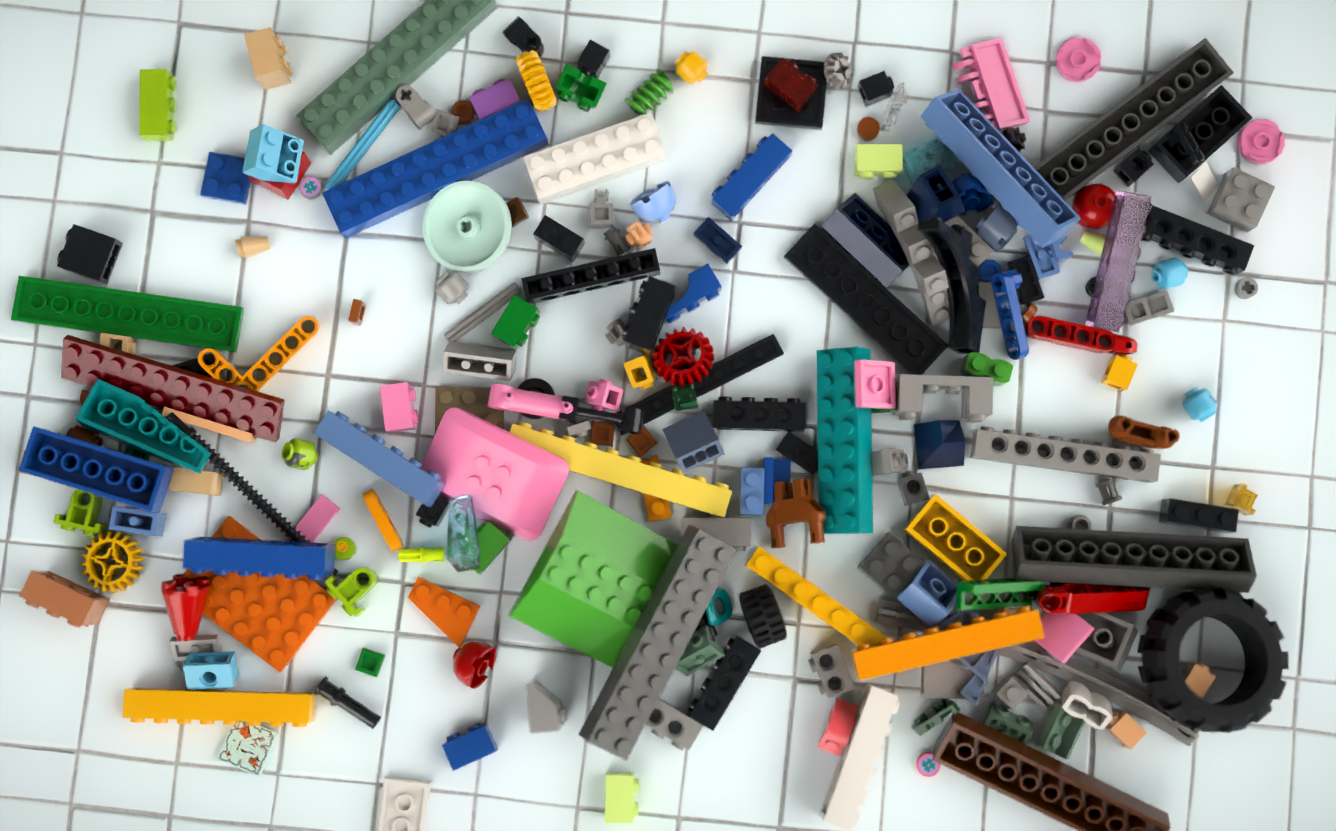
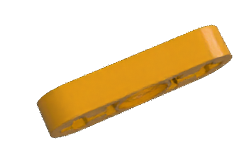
[362,488,404,552]

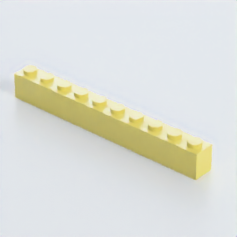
[510,421,732,518]

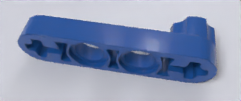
[991,269,1029,360]

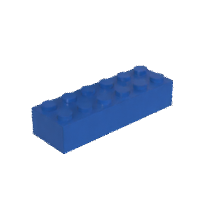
[18,426,174,513]
[183,536,336,580]

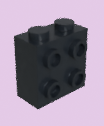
[57,224,123,285]

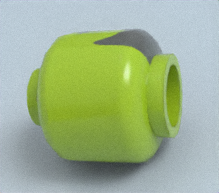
[281,438,318,470]

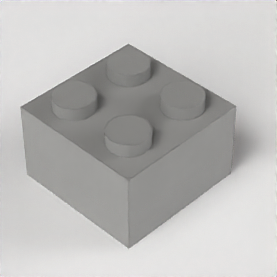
[1207,167,1275,232]

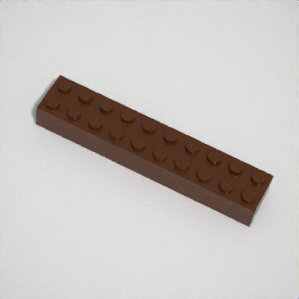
[933,712,1171,831]

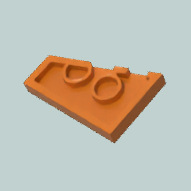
[408,577,481,648]

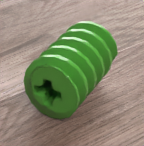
[625,68,674,115]

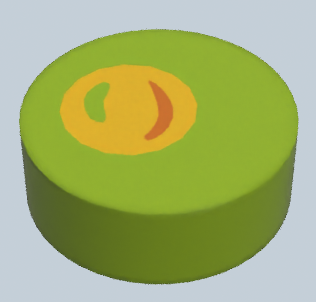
[333,537,356,560]

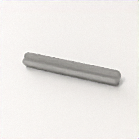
[444,282,521,342]

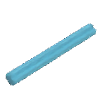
[325,99,400,190]

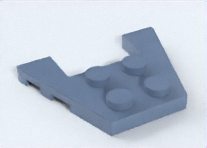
[921,610,1000,706]

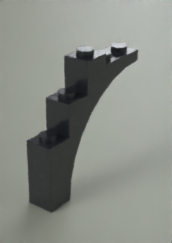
[918,217,986,354]

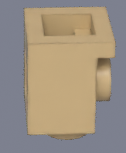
[99,333,137,355]

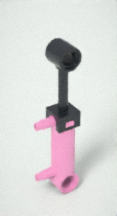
[487,384,645,434]

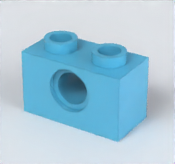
[183,651,239,690]

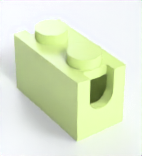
[855,144,903,180]
[605,772,639,823]

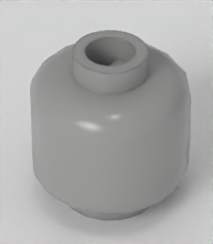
[435,271,469,305]

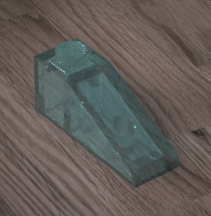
[447,495,480,572]

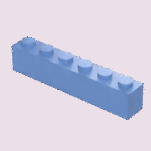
[313,410,445,508]

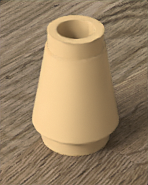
[235,236,270,259]

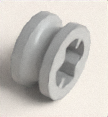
[1234,278,1258,299]

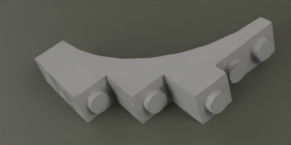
[873,179,950,326]

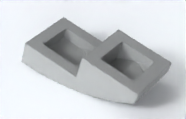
[1123,290,1174,326]

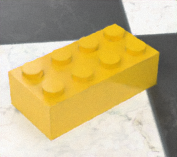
[902,494,1007,581]

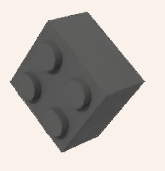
[857,533,925,598]

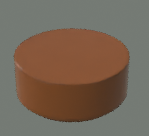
[452,100,475,124]
[857,117,880,141]
[1021,302,1038,325]

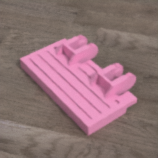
[952,38,1030,131]

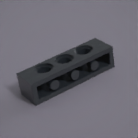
[713,396,806,432]
[688,635,761,731]

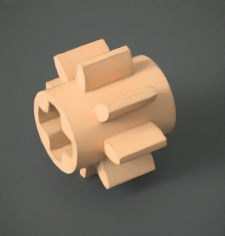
[625,221,653,249]

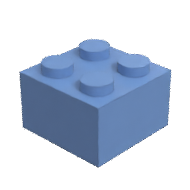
[897,559,957,628]

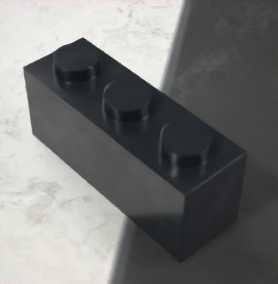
[1159,498,1239,533]

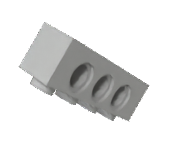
[646,698,703,751]

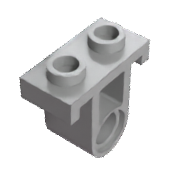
[872,448,908,476]

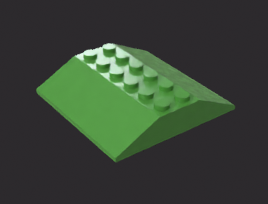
[509,490,678,668]

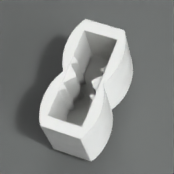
[1062,681,1113,730]

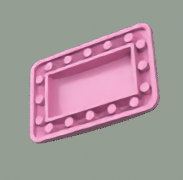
[421,407,570,541]

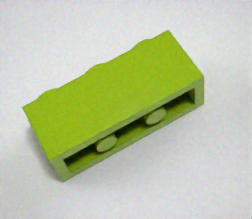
[139,69,176,141]

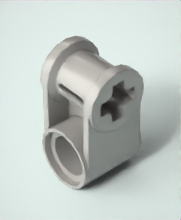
[396,85,436,130]

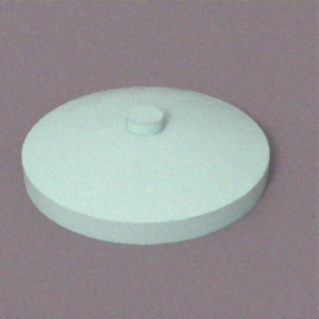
[422,181,512,272]

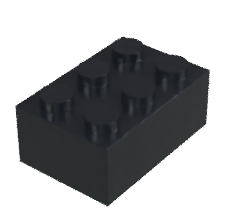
[621,276,675,357]

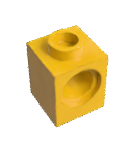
[1100,354,1138,392]

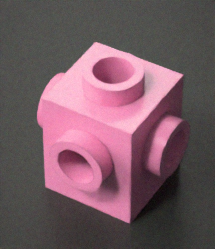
[583,379,624,412]

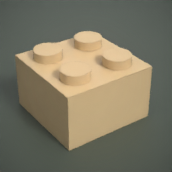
[244,27,293,90]

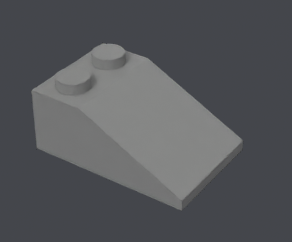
[1075,613,1138,673]

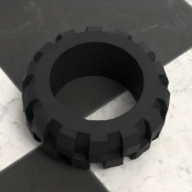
[1137,588,1289,733]

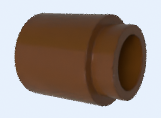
[66,425,103,446]

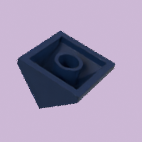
[913,420,966,470]

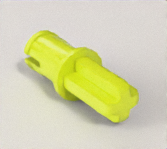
[398,546,444,564]

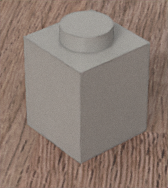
[991,675,1029,710]

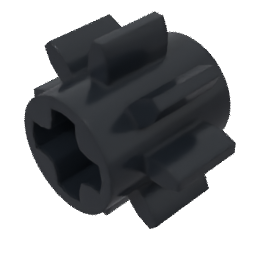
[1001,127,1026,152]

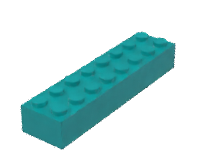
[817,346,873,534]

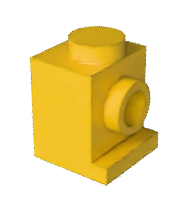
[623,354,658,390]

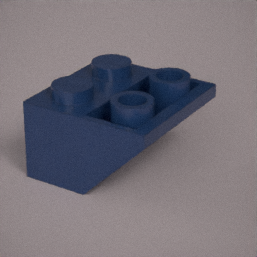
[906,164,965,223]

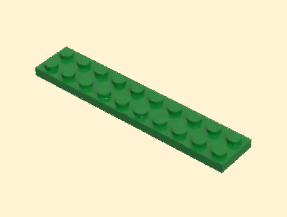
[11,276,244,353]

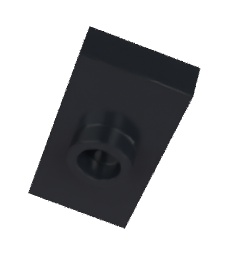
[1007,255,1045,306]
[776,431,818,475]

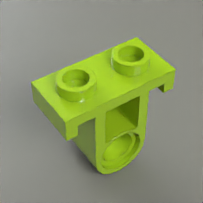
[53,489,108,537]
[324,567,378,617]

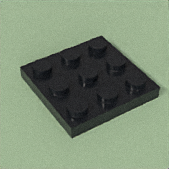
[755,56,827,130]

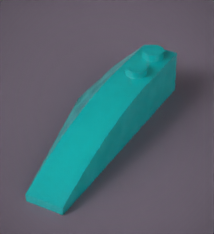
[75,379,211,474]

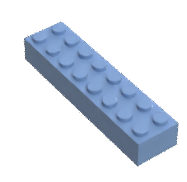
[920,89,1081,248]

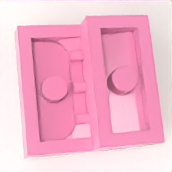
[1032,612,1094,664]

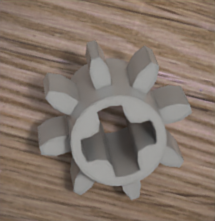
[605,318,630,347]

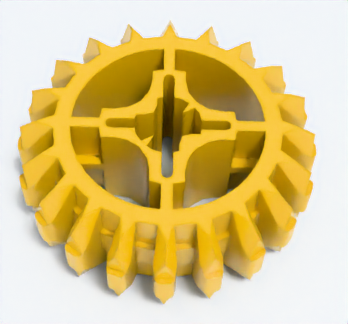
[516,50,556,112]
[80,531,145,593]

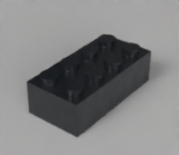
[1148,85,1253,184]

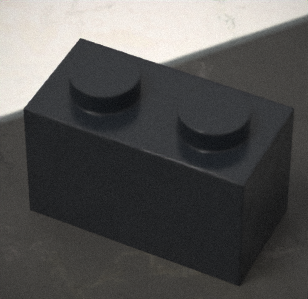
[533,215,585,262]

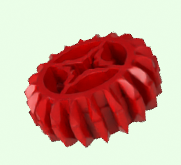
[652,326,714,388]

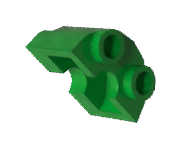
[555,64,607,112]

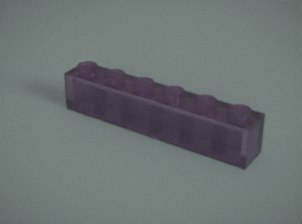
[1085,191,1152,332]

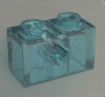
[903,139,956,186]

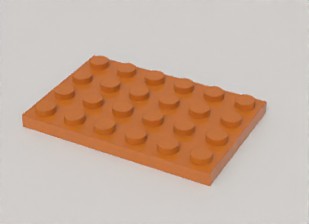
[184,516,338,673]

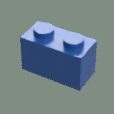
[442,722,498,771]

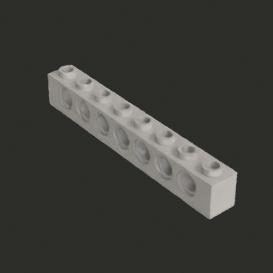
[970,426,1161,483]

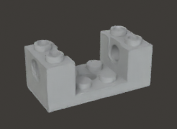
[893,374,993,423]

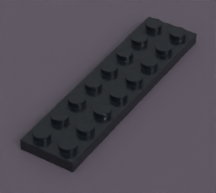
[784,223,948,375]

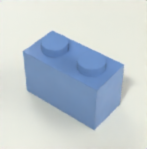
[739,468,764,516]
[109,506,167,536]

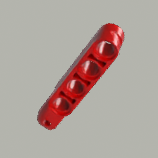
[1024,316,1138,355]
[1037,583,1150,614]

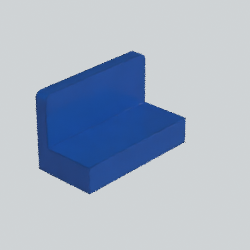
[763,457,791,505]

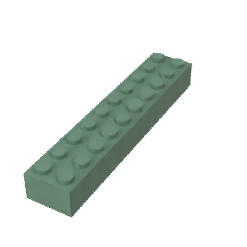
[296,0,497,155]

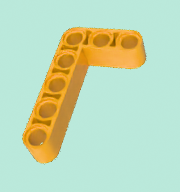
[198,316,320,392]

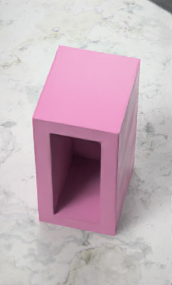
[380,382,419,433]

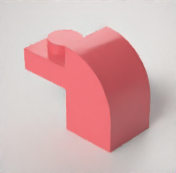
[818,698,859,756]

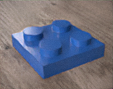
[200,152,251,205]

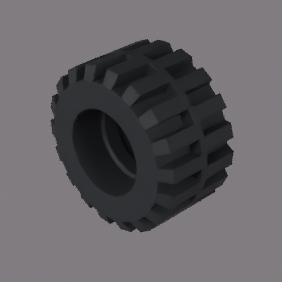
[739,584,787,648]

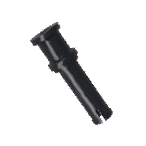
[314,676,381,729]

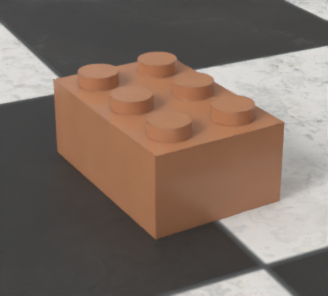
[19,571,110,628]

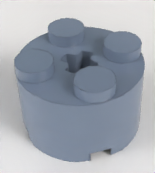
[974,200,1018,253]

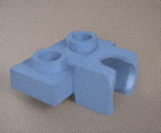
[1022,235,1073,280]

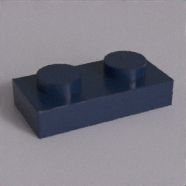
[693,217,742,264]

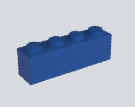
[711,133,793,221]

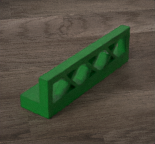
[956,578,1044,610]

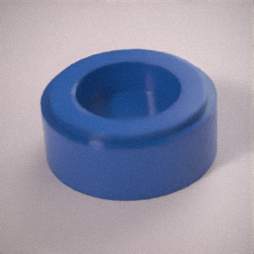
[979,259,1002,282]

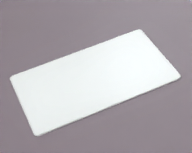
[1192,161,1219,202]

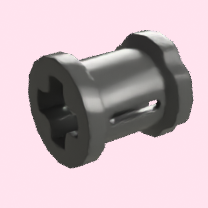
[1095,477,1123,505]

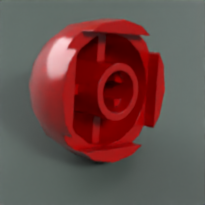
[1071,184,1119,230]
[453,641,497,689]

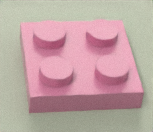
[854,360,896,409]

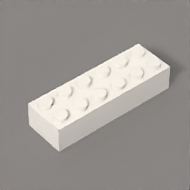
[523,112,667,205]
[819,683,900,831]

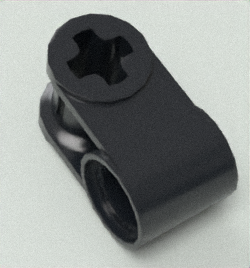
[502,16,544,58]

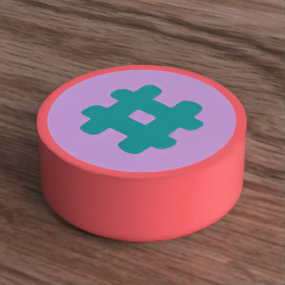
[916,752,940,777]

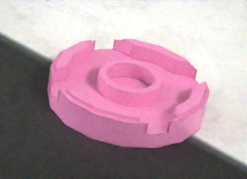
[1055,37,1101,82]
[1238,119,1285,164]

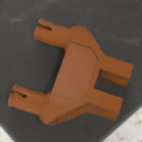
[1108,415,1180,449]
[765,478,826,548]

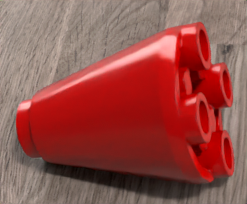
[161,574,210,641]

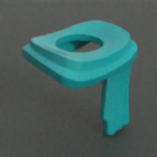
[706,588,732,626]

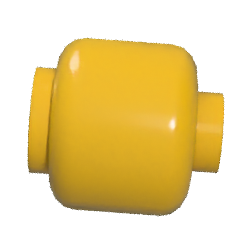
[674,51,708,84]

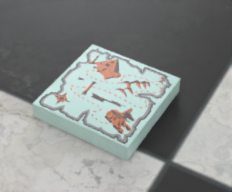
[217,721,279,777]

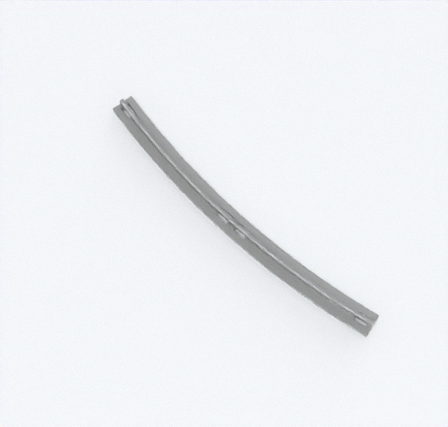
[875,599,1200,746]

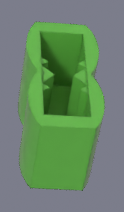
[960,352,1014,386]

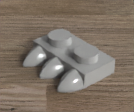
[170,634,221,672]

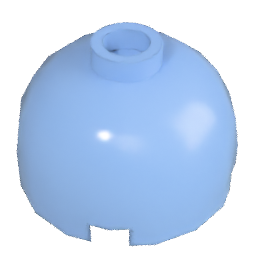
[630,181,676,223]

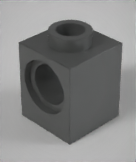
[897,470,930,506]

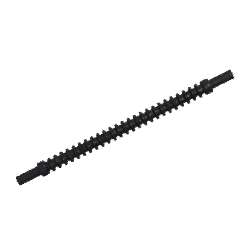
[166,412,339,577]

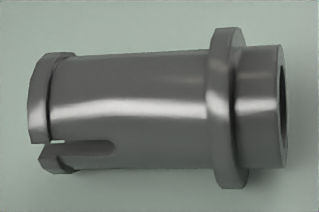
[604,226,630,256]

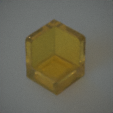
[1225,483,1258,515]

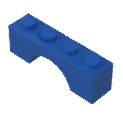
[629,263,722,324]

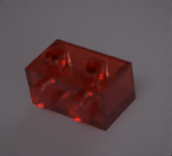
[764,57,818,112]

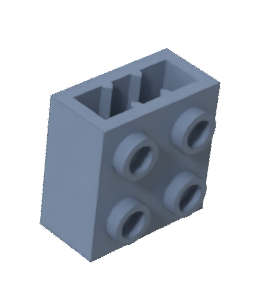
[662,410,725,473]

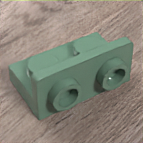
[675,627,725,676]
[1036,702,1085,760]
[982,703,1033,744]

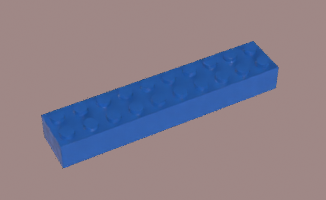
[322,98,549,238]

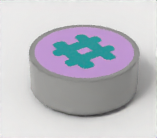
[299,176,323,200]

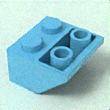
[242,124,304,183]

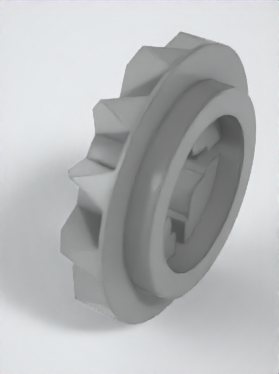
[824,52,854,89]

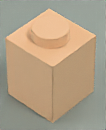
[1182,662,1216,699]
[1105,711,1147,750]

